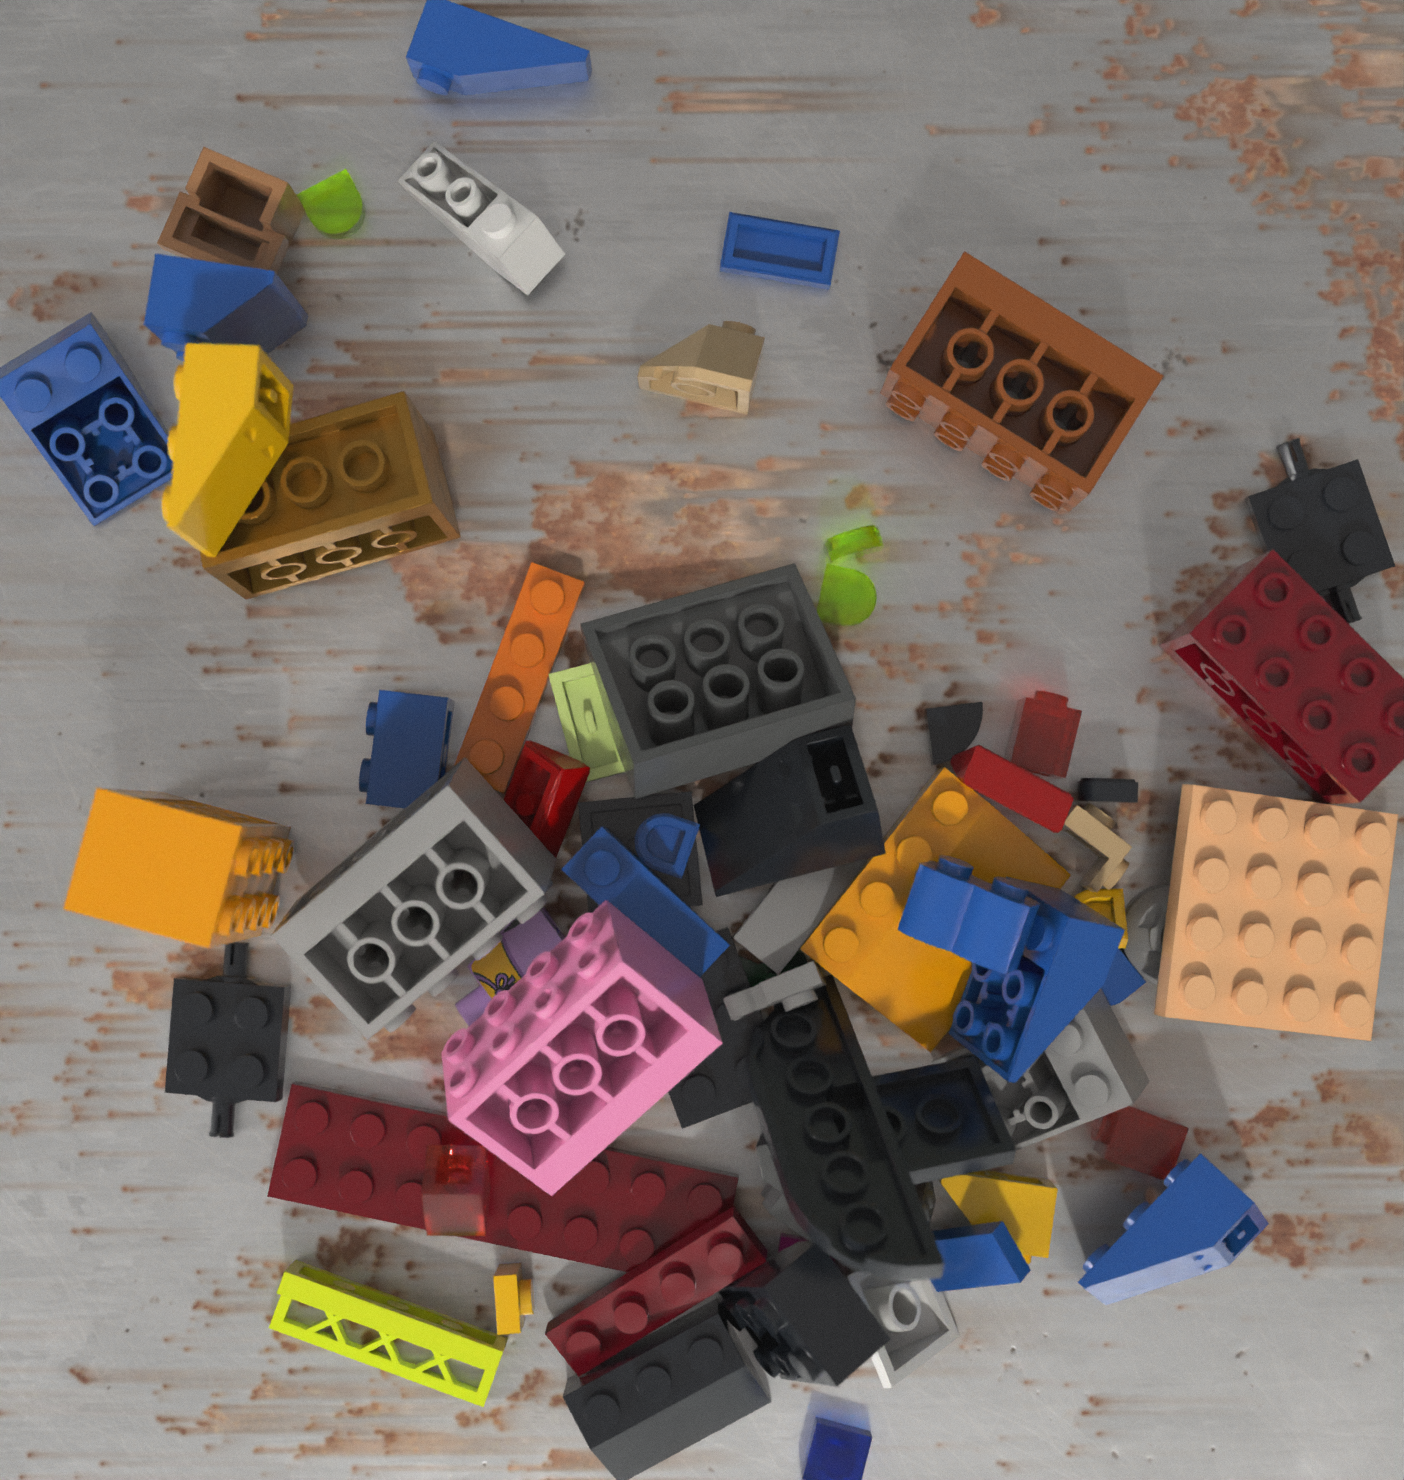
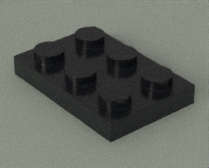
[668,926,764,1129]

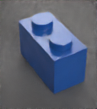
[359,690,455,809]

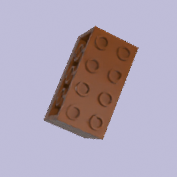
[880,251,1164,512]

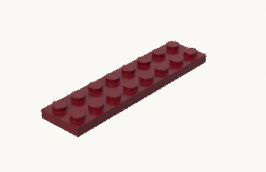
[267,1081,739,1272]

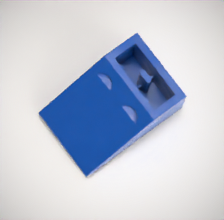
[0,312,174,526]
[949,876,1125,1083]
[1078,1153,1269,1305]

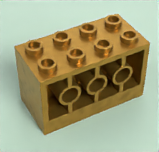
[199,391,461,600]

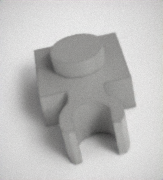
[723,961,827,1021]

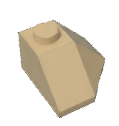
[637,321,765,415]

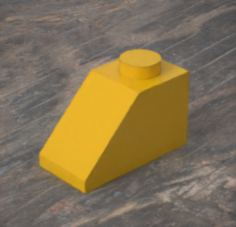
[938,1170,1058,1264]

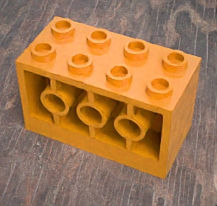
[63,788,295,948]

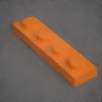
[454,562,586,794]

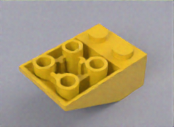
[162,343,294,557]

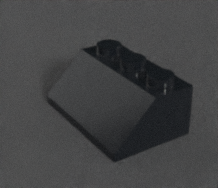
[563,1298,771,1480]

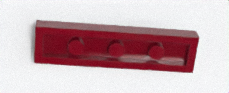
[545,1206,768,1377]

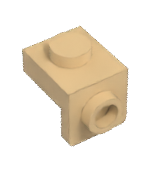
[1062,803,1132,893]

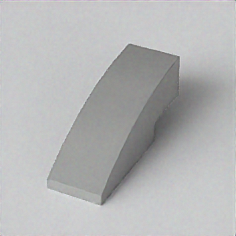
[733,859,868,975]

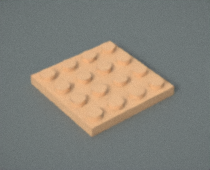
[1154,784,1398,1041]

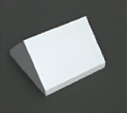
[835,1260,960,1389]

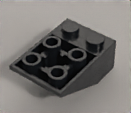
[693,724,886,897]
[718,1241,891,1387]

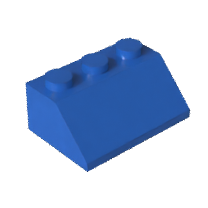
[144,253,308,361]

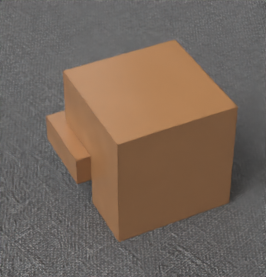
[157,147,306,274]

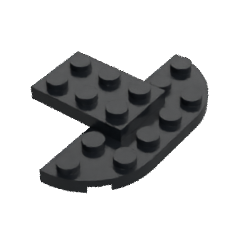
[748,975,1016,1280]

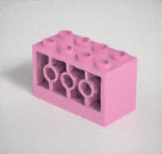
[441,900,722,1196]

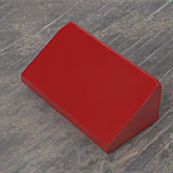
[504,741,590,858]
[950,745,1074,833]

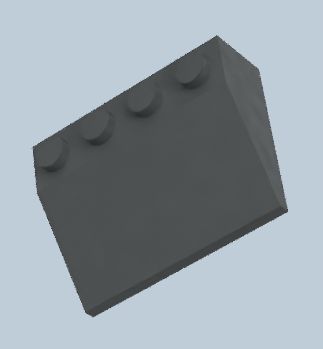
[580,563,856,799]

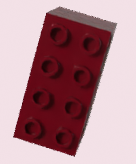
[1159,549,1404,804]

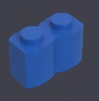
[897,855,1040,974]

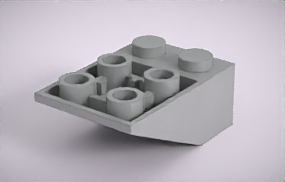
[932,989,1150,1151]

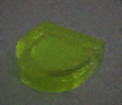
[297,169,365,239]
[823,525,884,567]
[816,564,877,627]

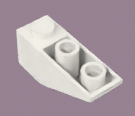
[397,141,565,295]

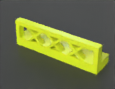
[269,1260,508,1407]

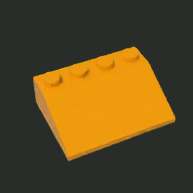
[799,767,1071,1053]

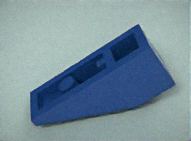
[406,0,592,96]
[561,826,730,977]

